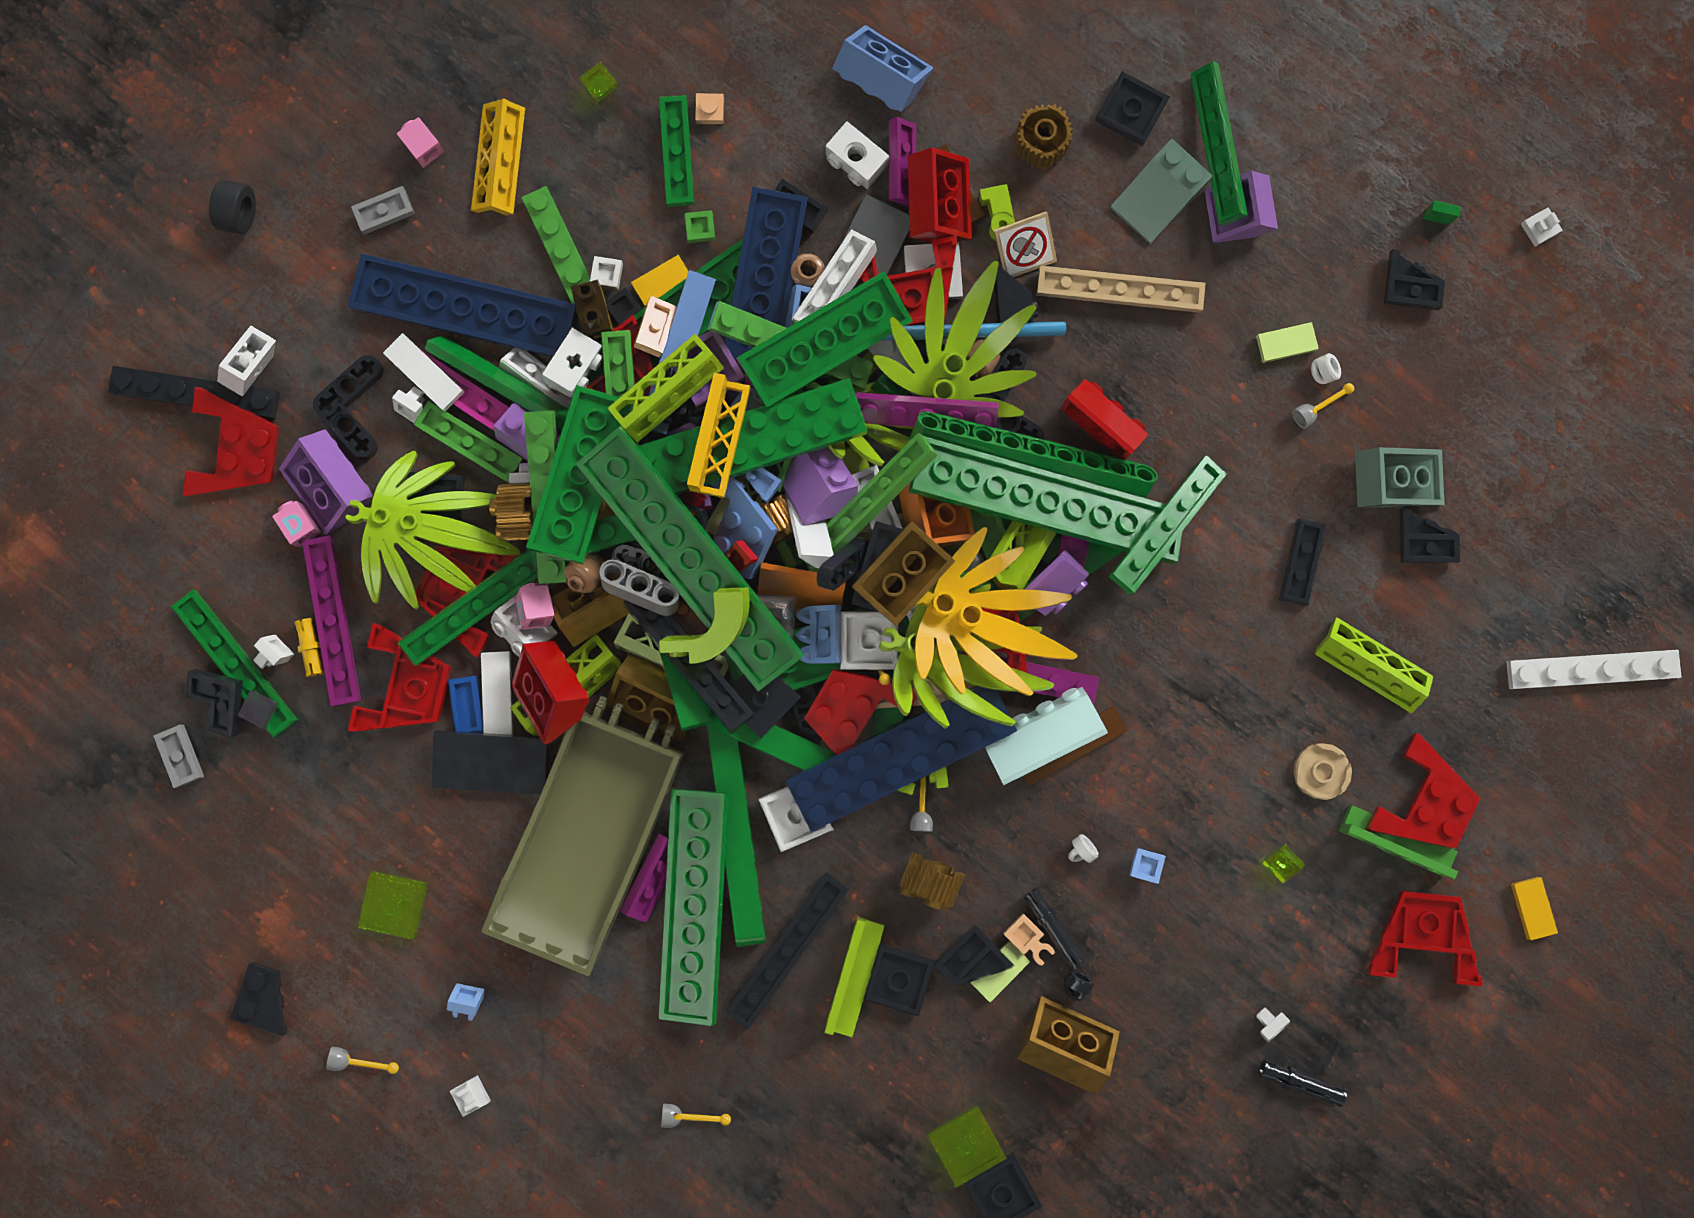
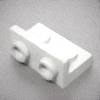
[490,594,557,657]

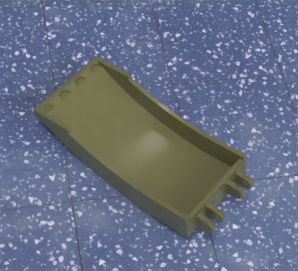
[481,696,685,976]

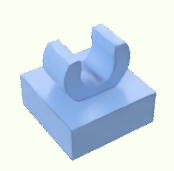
[1129,848,1166,884]
[447,983,484,1021]

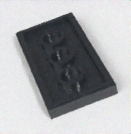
[432,730,549,794]

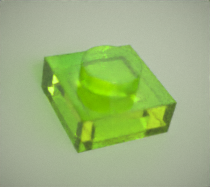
[579,62,619,103]
[1262,844,1305,883]

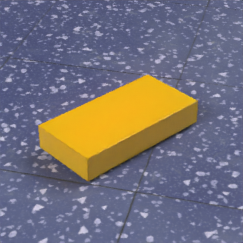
[631,255,689,307]
[1511,877,1558,940]

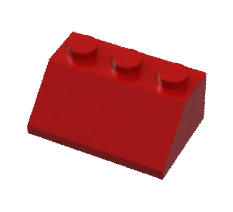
[907,147,972,242]
[1060,379,1149,460]
[511,640,589,744]

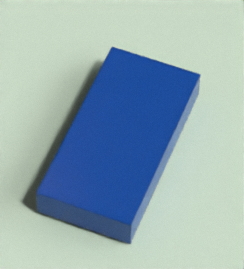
[448,676,484,733]

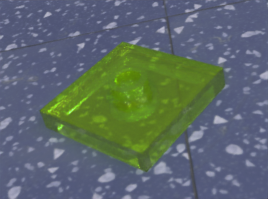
[358,871,428,939]
[927,1105,1007,1187]

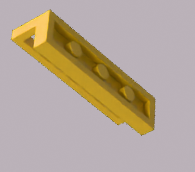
[471,99,525,216]
[687,373,751,498]

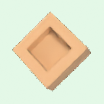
[695,93,724,124]

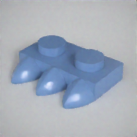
[796,605,841,664]

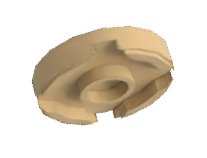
[1293,743,1352,800]

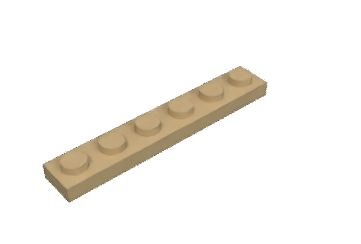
[1036,266,1205,313]

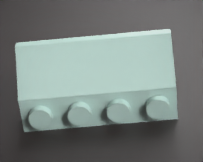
[985,687,1108,785]

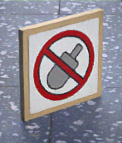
[994,212,1057,277]

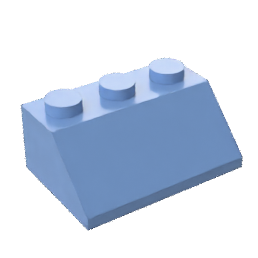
[832,25,934,112]

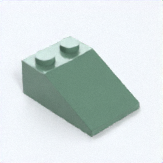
[1110,139,1212,244]
[1355,447,1445,508]

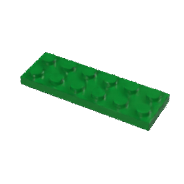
[736,271,913,408]
[526,385,632,565]

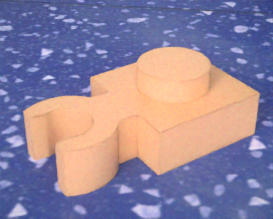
[1003,913,1055,965]

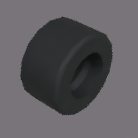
[209,180,256,234]

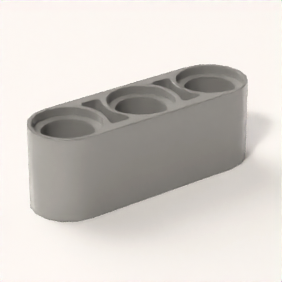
[599,560,679,616]

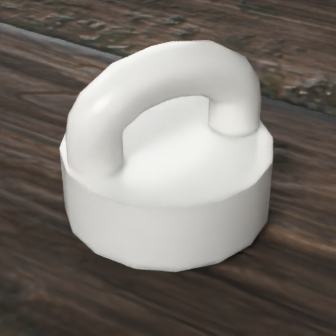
[1311,353,1341,384]
[1068,834,1098,863]

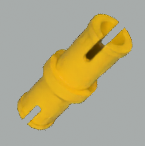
[294,618,325,677]

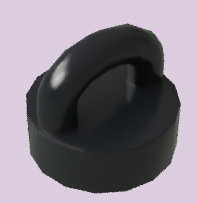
[1064,970,1094,1002]

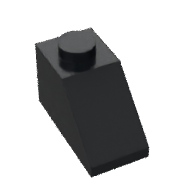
[994,267,1038,323]

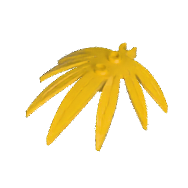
[915,527,1077,696]

